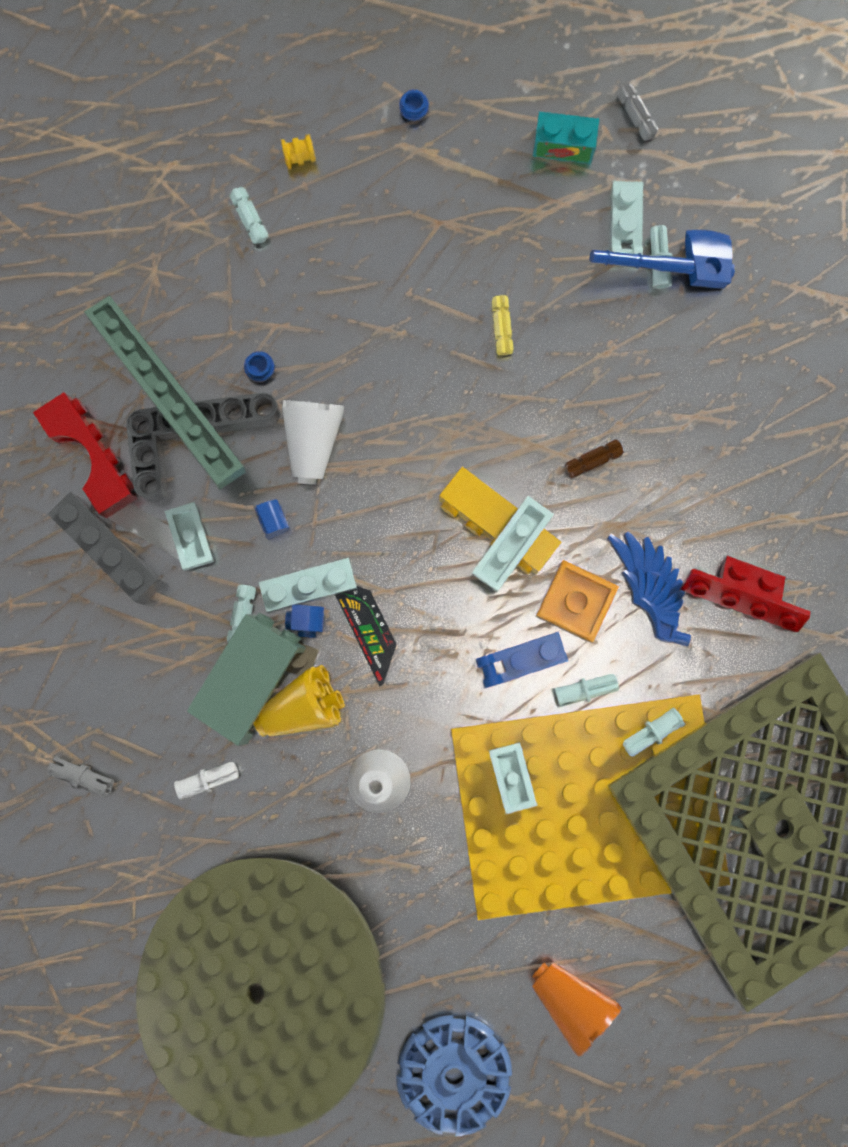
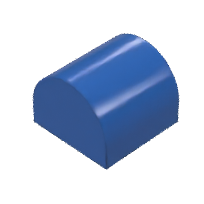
[255,499,290,540]

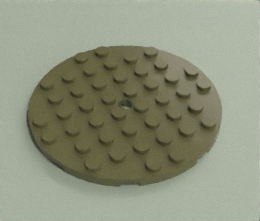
[136,858,385,1137]

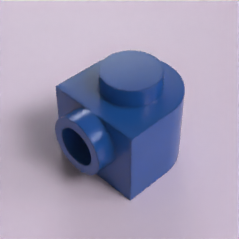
[285,605,324,638]

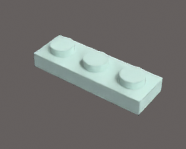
[472,496,554,592]
[259,558,357,613]

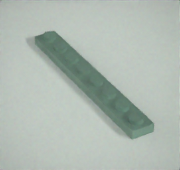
[84,296,246,490]

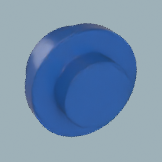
[399,89,429,121]
[244,351,275,382]

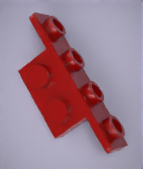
[681,556,811,632]

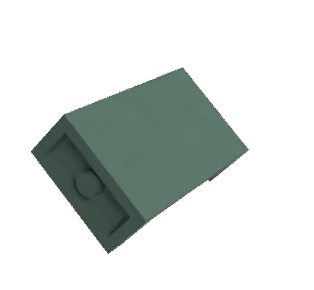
[187,612,306,746]

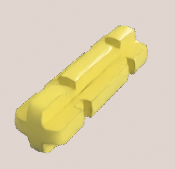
[492,295,514,356]

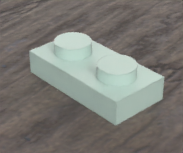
[165,502,214,571]
[488,742,537,814]

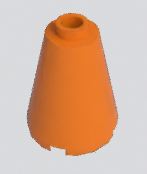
[532,962,622,1057]

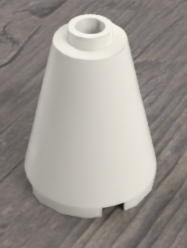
[282,400,344,485]
[348,749,410,813]

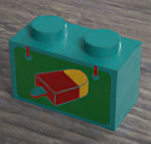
[532,111,600,164]

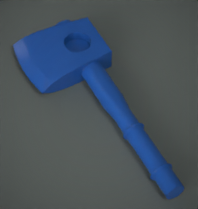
[589,230,735,289]

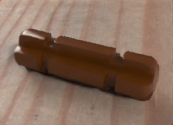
[565,439,624,478]

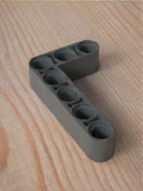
[126,392,281,503]

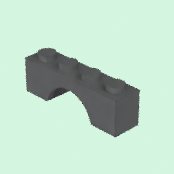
[48,492,165,605]

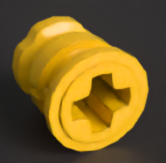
[281,134,316,170]

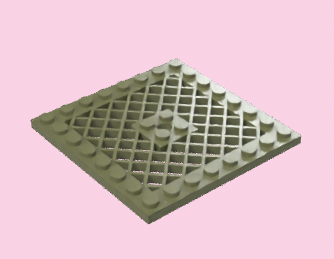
[607,653,848,1013]

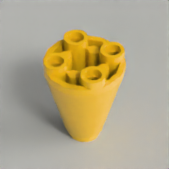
[254,665,345,737]

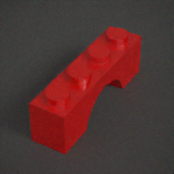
[33,392,138,518]

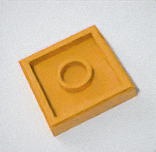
[536,560,619,643]

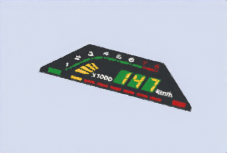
[335,586,397,687]

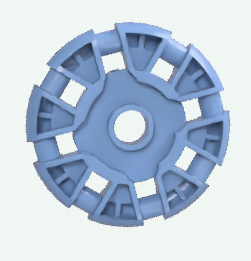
[396,1015,513,1137]

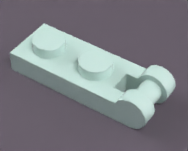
[610,181,643,255]

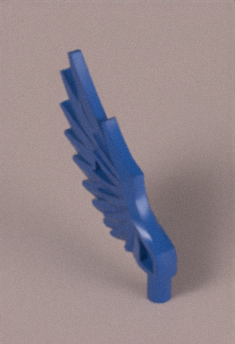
[607,531,691,646]

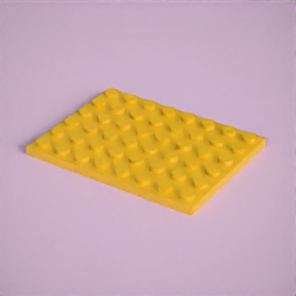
[451,694,731,920]

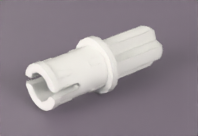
[174,762,239,801]

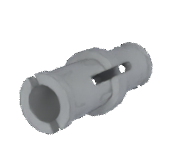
[47,756,114,798]

